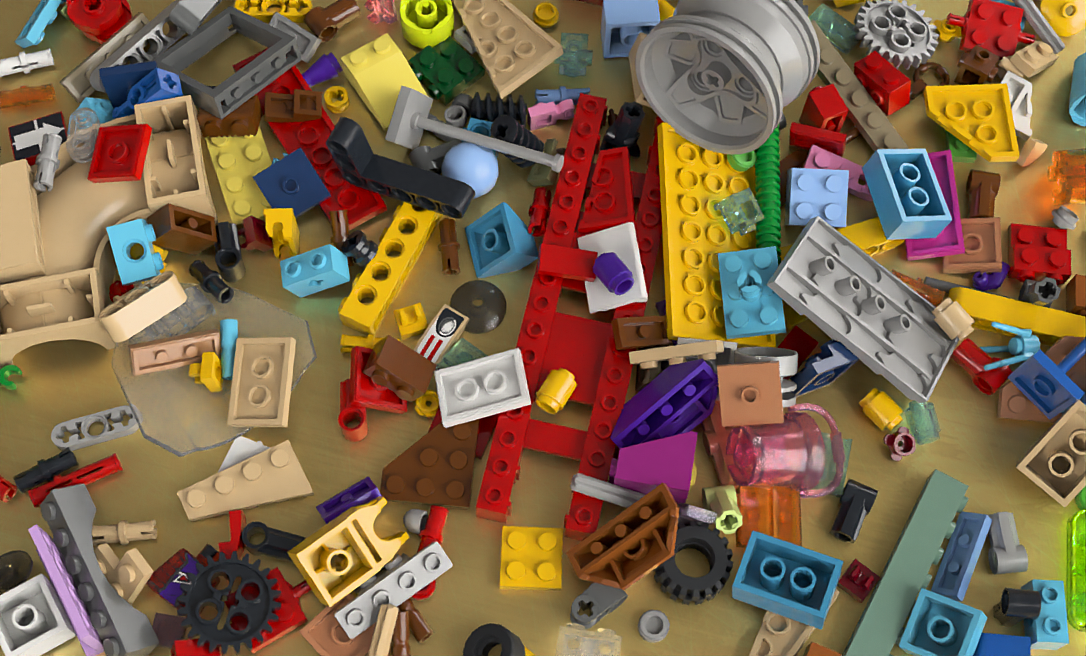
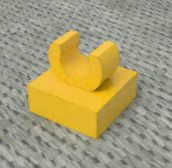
[393,302,428,340]
[189,352,223,392]

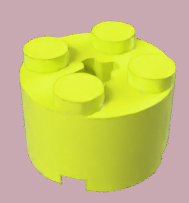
[400,0,454,50]

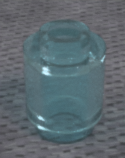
[904,401,941,445]

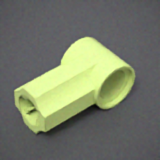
[702,484,742,534]

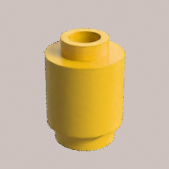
[536,368,577,414]
[859,388,903,431]

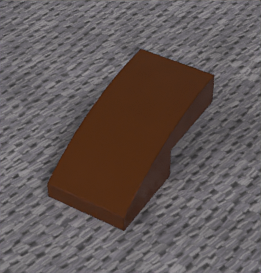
[264,89,322,122]

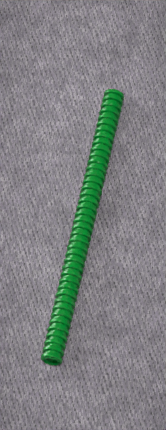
[755,124,781,266]

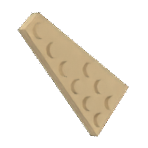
[452,0,564,99]

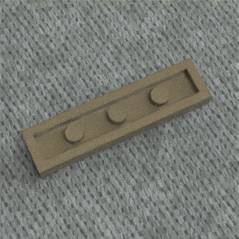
[60,12,150,103]

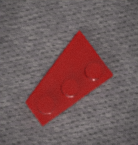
[578,146,636,234]

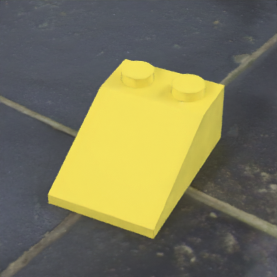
[341,33,432,131]

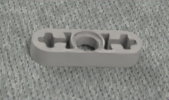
[51,405,141,451]

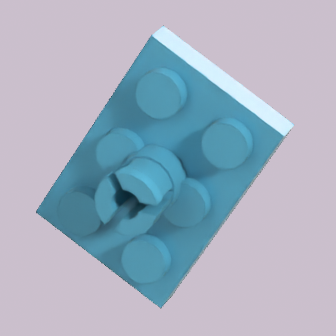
[718,246,786,339]

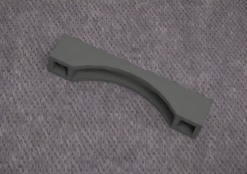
[40,483,160,656]

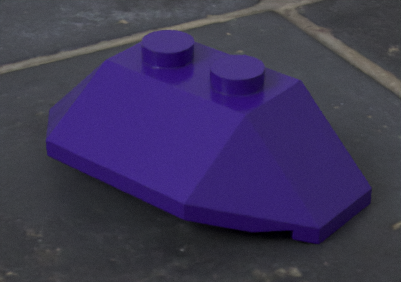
[610,359,719,449]

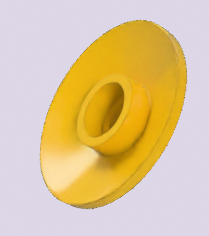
[1039,0,1086,37]

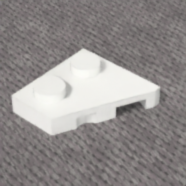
[1000,71,1032,141]

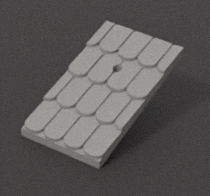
[766,216,959,403]

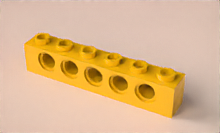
[338,202,443,336]

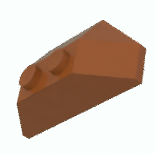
[566,483,679,590]

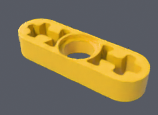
[235,0,313,23]

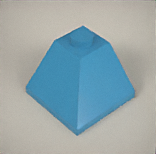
[465,202,539,278]

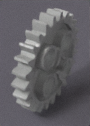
[853,0,939,70]

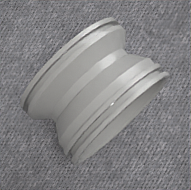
[635,0,820,154]

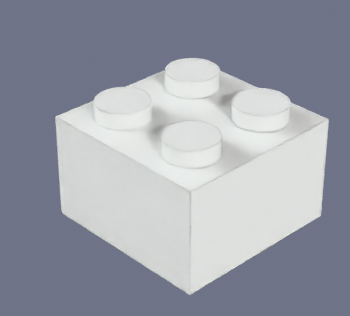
[0,573,77,656]

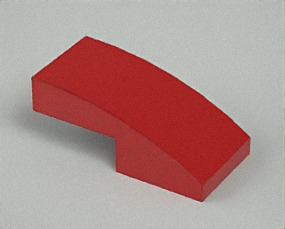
[219,510,246,580]

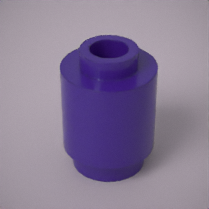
[593,252,634,295]

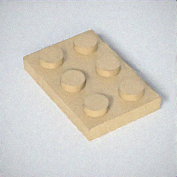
[227,337,296,427]

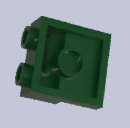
[409,36,485,106]

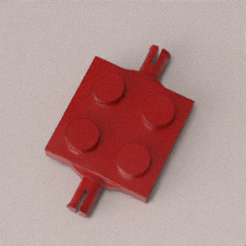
[946,0,1036,60]
[220,567,312,654]

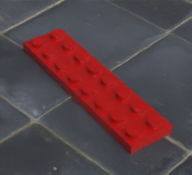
[232,48,387,231]

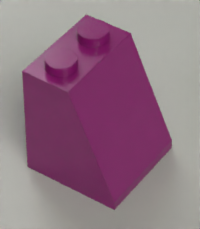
[608,431,698,507]

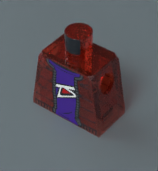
[146,543,221,618]

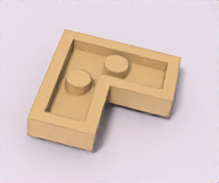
[94,543,154,605]

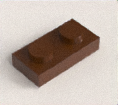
[611,315,673,350]

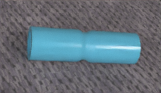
[220,319,238,380]

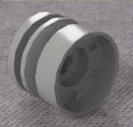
[734,347,798,408]

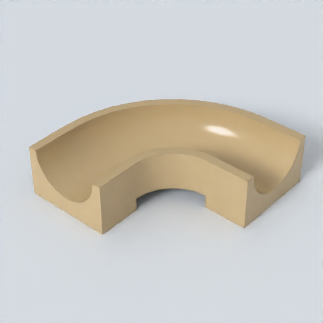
[0,95,218,369]

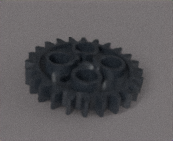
[177,551,282,656]

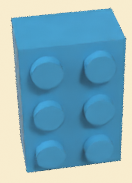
[862,149,952,240]
[732,530,843,630]

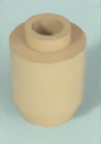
[931,297,975,341]

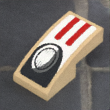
[414,304,470,368]

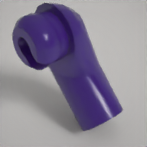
[972,261,1010,291]

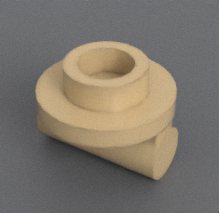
[997,56,1025,80]

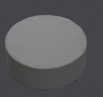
[638,610,670,643]

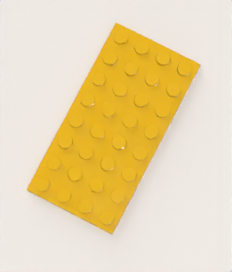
[657,122,776,348]

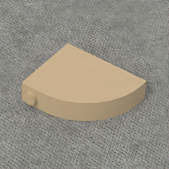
[0,159,46,283]

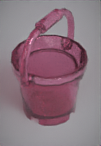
[726,403,846,499]

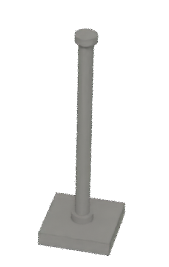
[385,85,564,172]

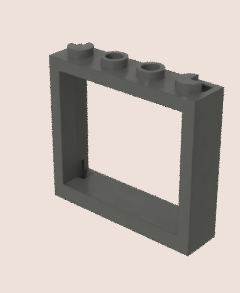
[152,6,302,120]

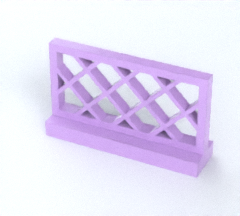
[28,524,104,656]

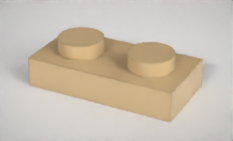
[1009,40,1059,78]

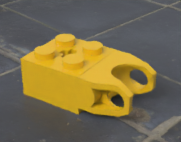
[287,496,409,607]

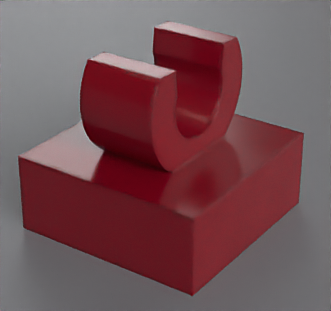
[238,215,274,252]
[837,559,880,603]

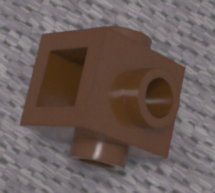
[954,45,999,85]

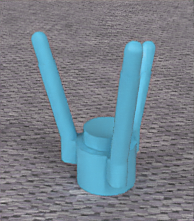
[980,322,1040,370]

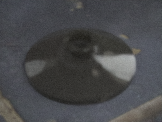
[450,280,507,334]
[0,550,33,595]

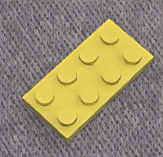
[205,127,272,230]

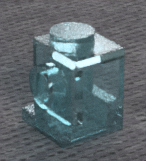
[713,188,765,236]

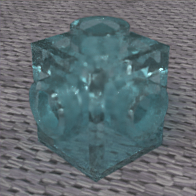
[554,32,593,77]

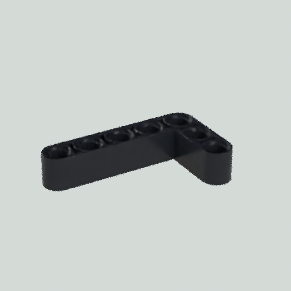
[326,117,475,219]

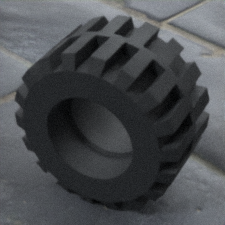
[654,521,733,605]

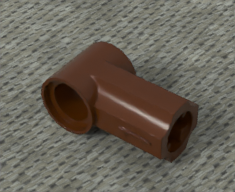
[304,0,361,43]
[966,169,1001,218]

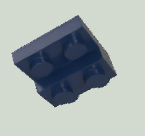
[790,339,859,398]

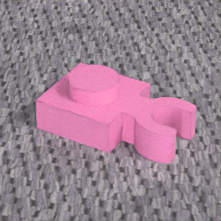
[527,99,575,131]

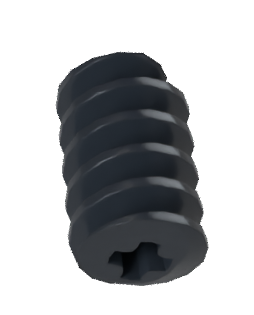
[471,92,527,128]
[490,115,544,168]

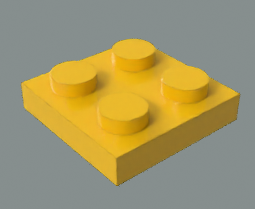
[500,526,563,591]

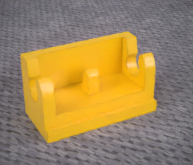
[263,208,300,259]

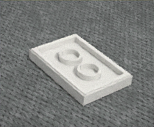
[434,348,531,428]

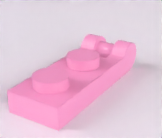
[802,145,873,201]

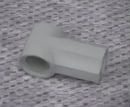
[988,511,1028,574]

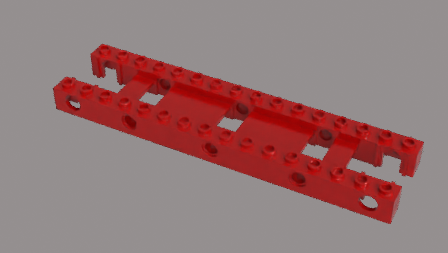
[476,93,665,541]

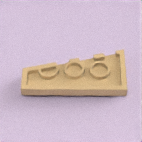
[177,440,314,521]
[749,589,839,656]

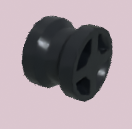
[341,230,378,267]

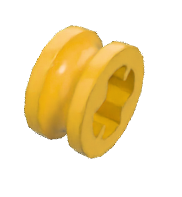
[324,86,349,114]

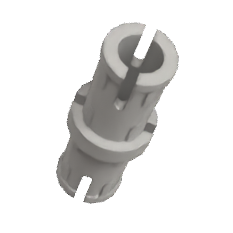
[33,133,62,192]

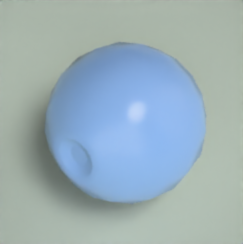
[441,141,499,199]

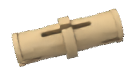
[92,520,157,546]

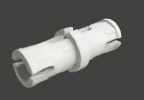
[0,48,54,77]

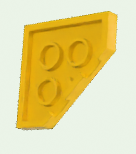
[923,83,1020,162]

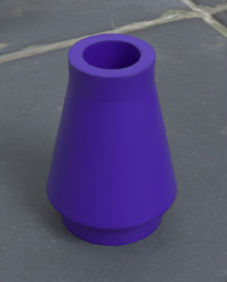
[302,52,343,88]

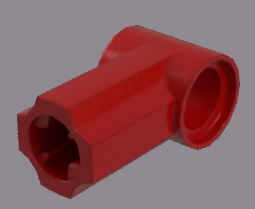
[950,337,1012,395]
[338,379,368,442]

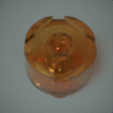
[1047,148,1086,206]

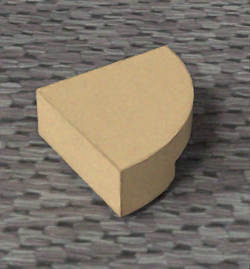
[1015,138,1048,166]

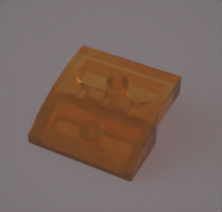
[736,485,802,548]

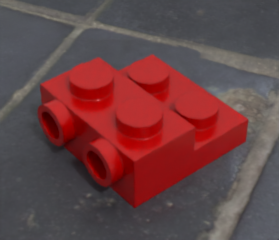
[1008,223,1071,286]

